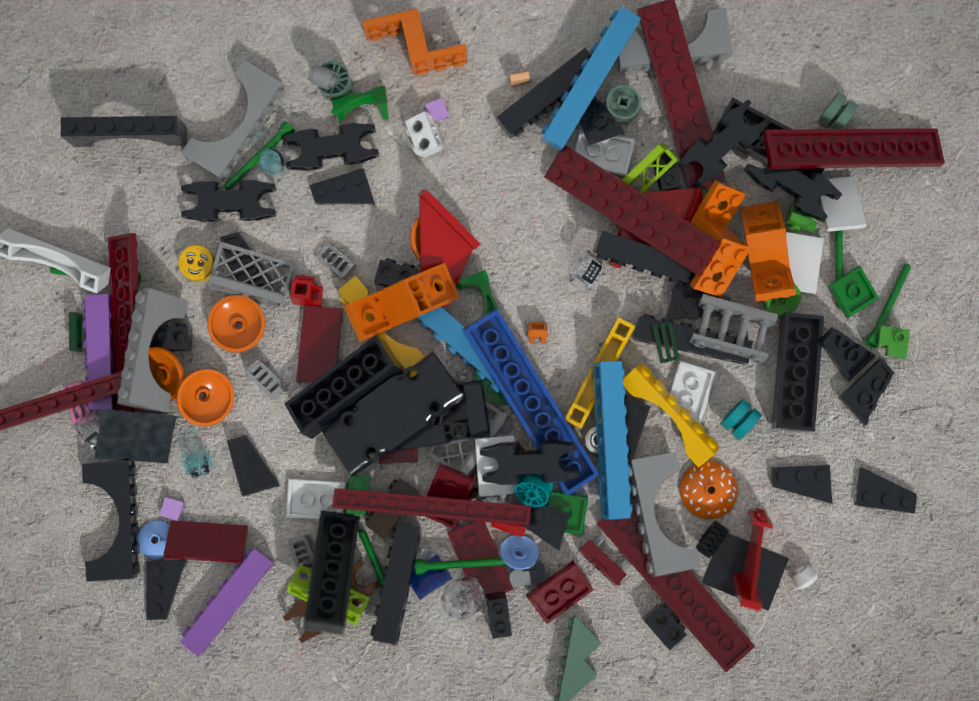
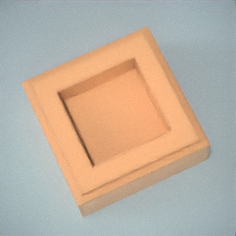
[509,71,530,87]

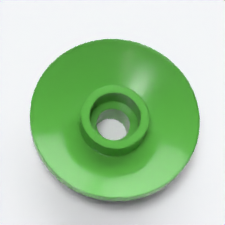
[764,284,801,317]

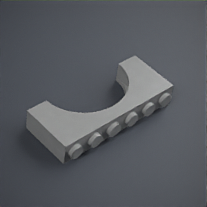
[617,8,733,74]
[181,59,284,181]
[118,288,187,413]
[628,452,701,577]

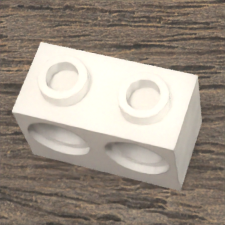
[405,112,445,158]

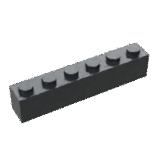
[496,48,592,139]
[592,230,696,290]
[633,314,753,365]
[370,523,422,646]

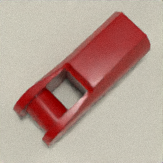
[491,522,526,537]

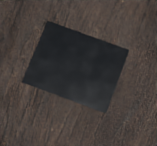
[94,409,177,463]
[702,533,789,611]

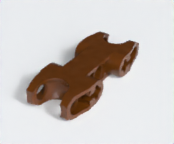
[283,559,380,643]

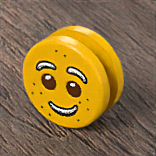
[178,245,215,282]

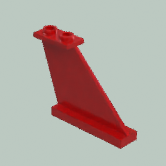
[609,188,703,269]
[418,189,480,307]
[732,509,773,612]

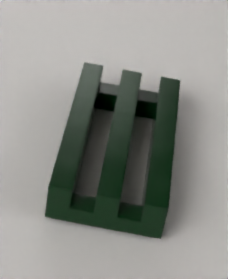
[69,312,82,352]
[651,322,680,364]

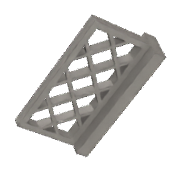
[207,242,295,309]
[427,401,509,475]

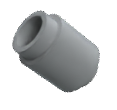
[307,66,337,90]

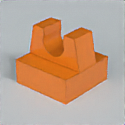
[528,322,548,344]

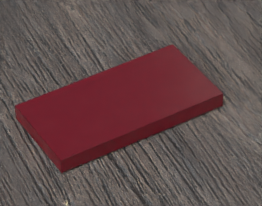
[296,305,343,383]
[163,521,248,563]
[447,521,513,604]

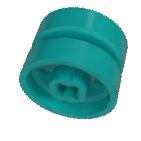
[720,398,762,440]
[514,474,554,507]

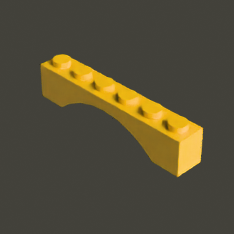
[338,276,425,379]
[565,317,635,429]
[623,363,720,468]

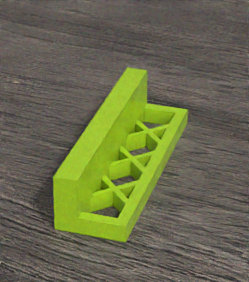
[622,142,679,193]
[286,564,370,626]

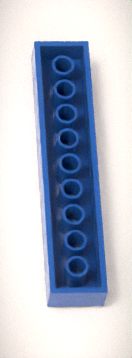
[461,309,600,496]

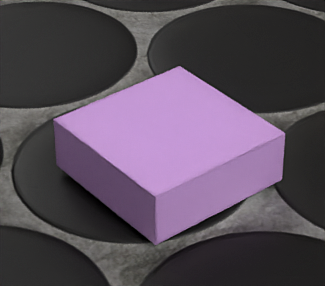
[425,98,449,122]
[159,497,185,521]

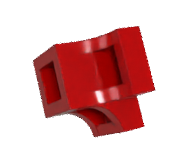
[290,275,324,307]

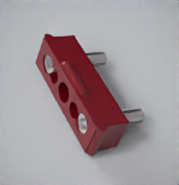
[577,534,630,586]

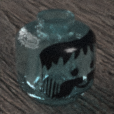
[259,149,285,176]
[183,451,213,478]

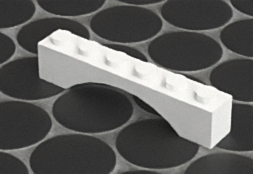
[0,228,111,293]

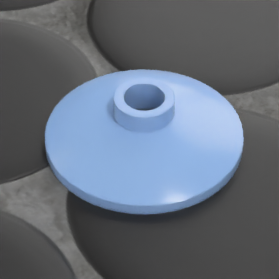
[137,520,170,559]
[500,535,539,570]

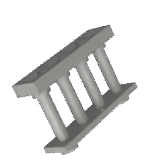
[689,294,778,363]

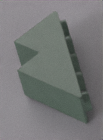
[554,615,601,701]

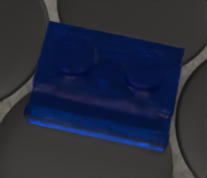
[411,554,453,600]

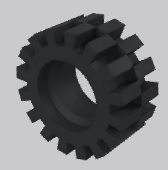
[696,521,729,558]

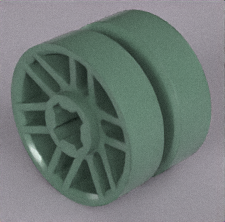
[317,61,352,101]
[604,85,641,125]
[818,92,859,129]

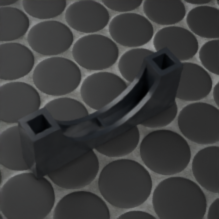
[60,116,187,147]
[82,461,140,582]

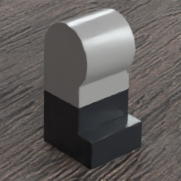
[509,562,546,587]

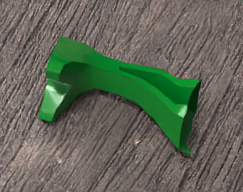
[331,86,389,123]
[457,270,498,317]

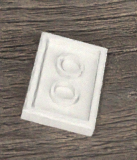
[575,127,635,177]
[819,176,866,232]
[786,232,824,295]
[663,360,716,424]
[475,435,516,497]
[286,479,347,519]

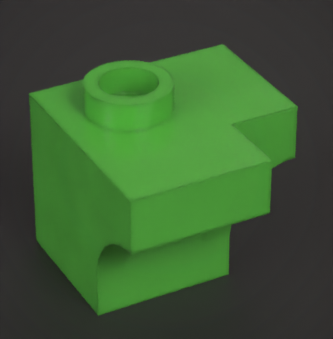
[784,202,817,233]
[877,325,910,359]

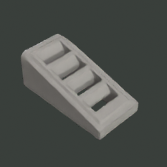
[315,242,356,280]
[245,359,287,400]
[288,534,314,577]

